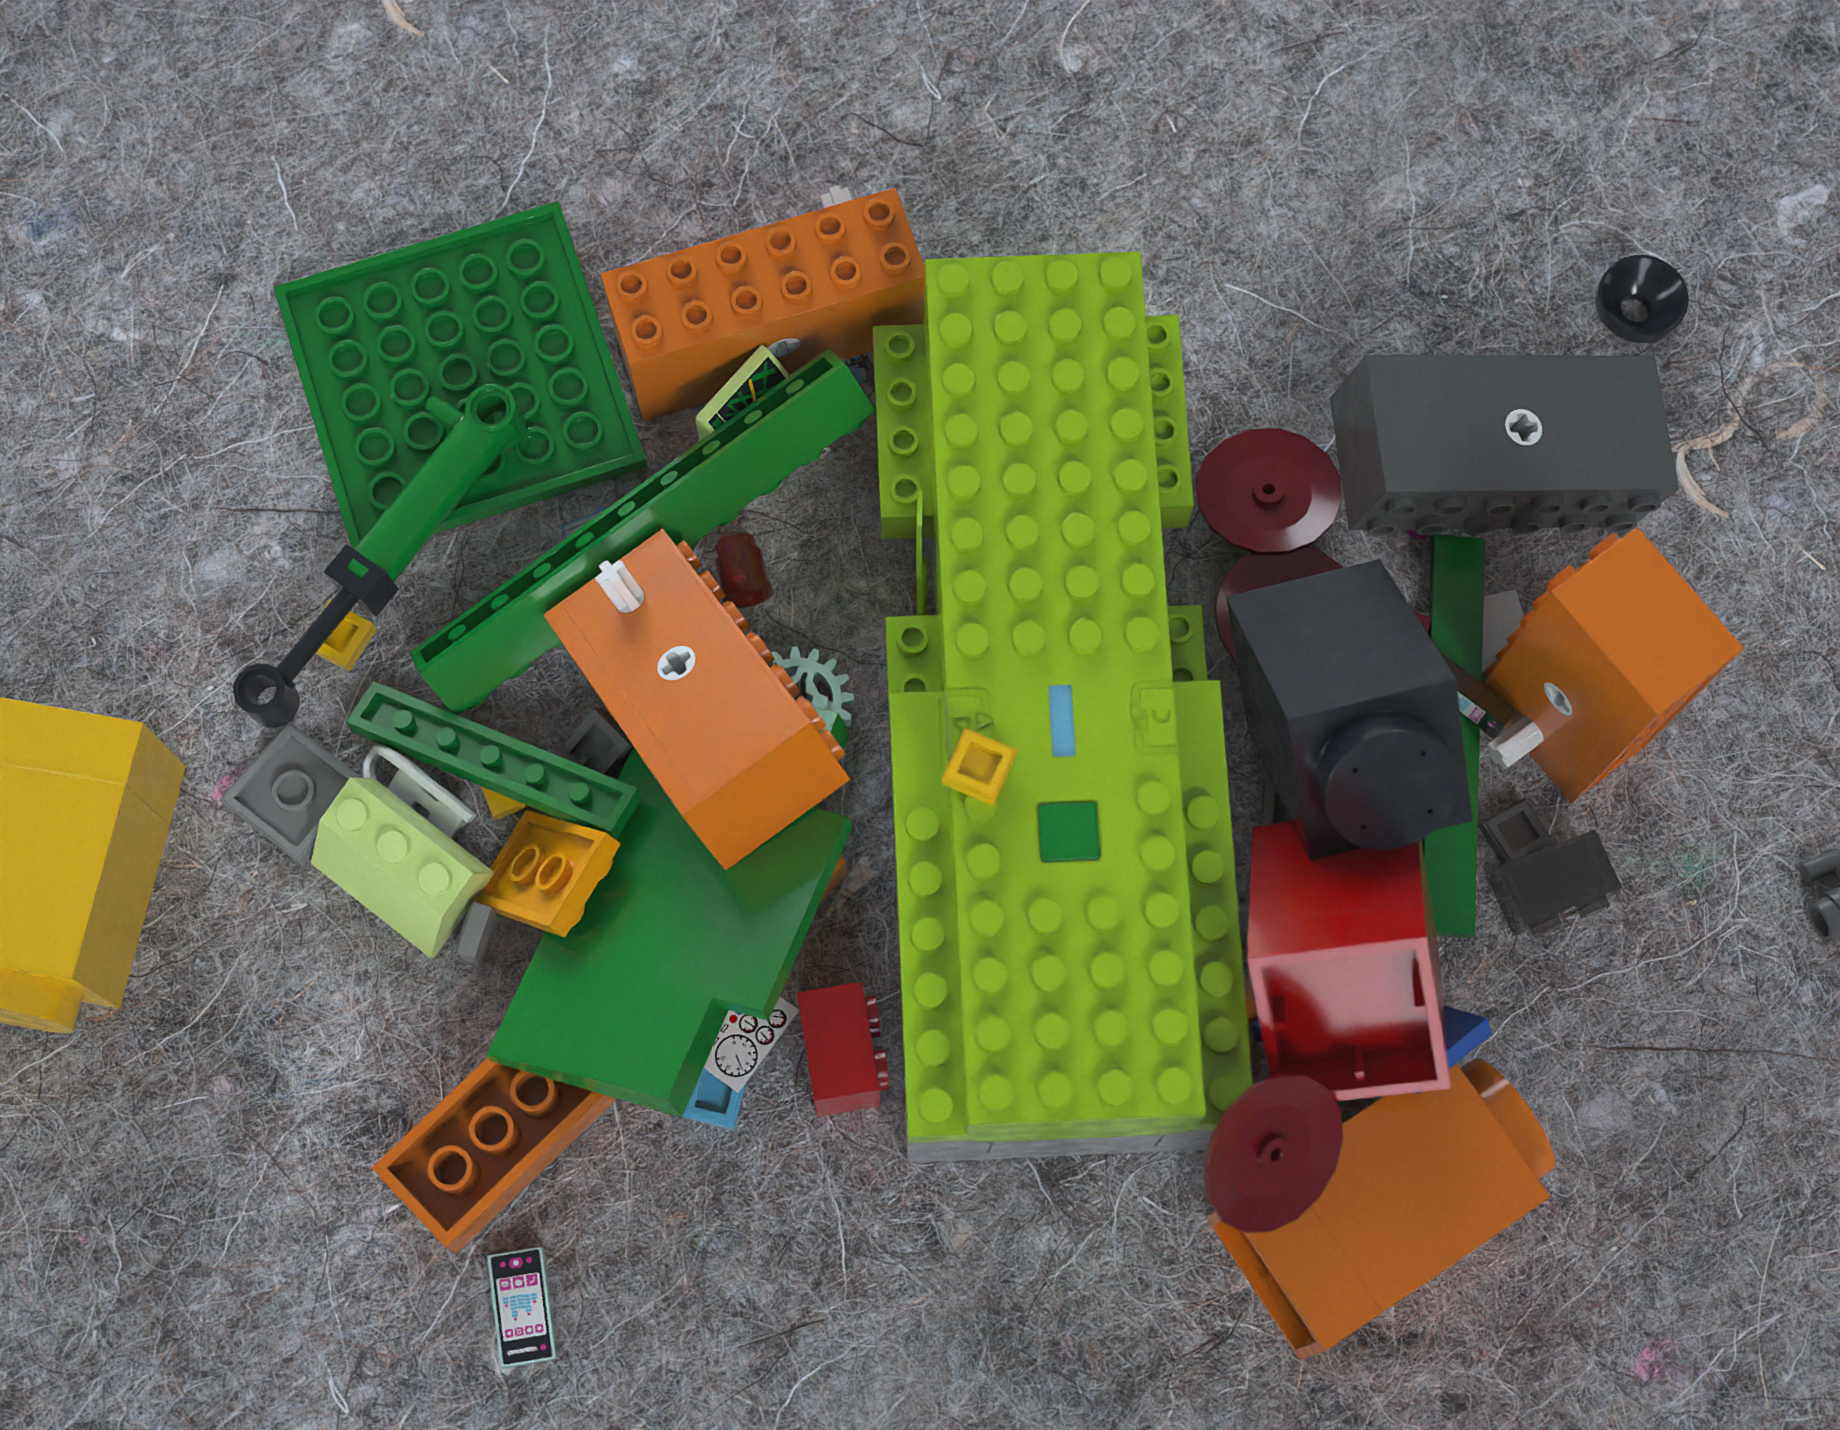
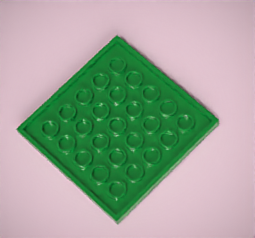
[273,201,647,549]

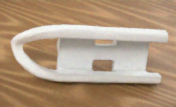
[362,744,476,839]

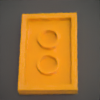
[475,810,621,938]

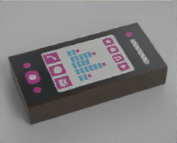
[1440,653,1517,739]

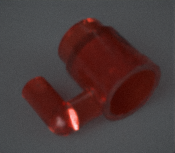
[715,534,773,609]

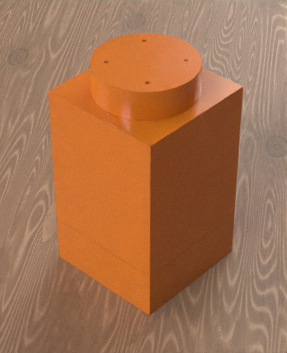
[1206,1058,1555,1360]

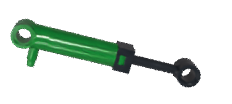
[233,384,526,728]

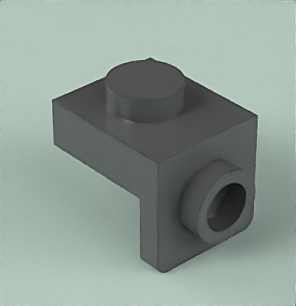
[547,707,634,777]

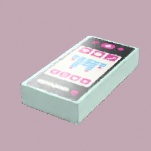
[487,1247,558,1369]

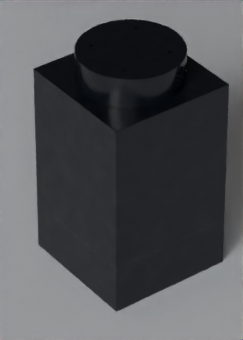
[1226,559,1473,861]

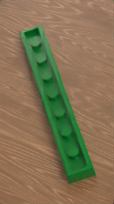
[1421,534,1485,939]

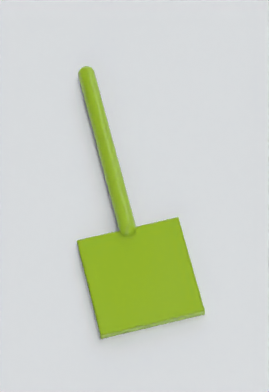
[916,490,927,615]

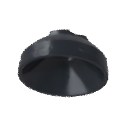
[1595,255,1689,343]

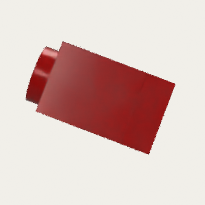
[1247,822,1451,1101]

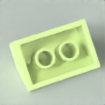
[311,777,495,958]

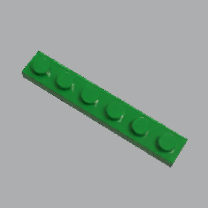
[346,681,642,840]

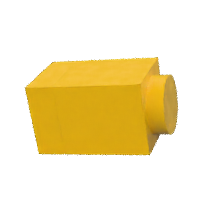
[0,697,186,1033]

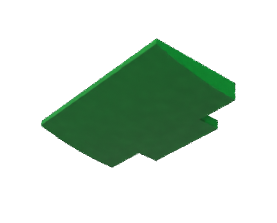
[486,708,853,1117]

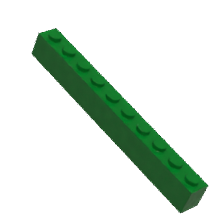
[409,348,876,715]

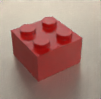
[797,982,890,1117]

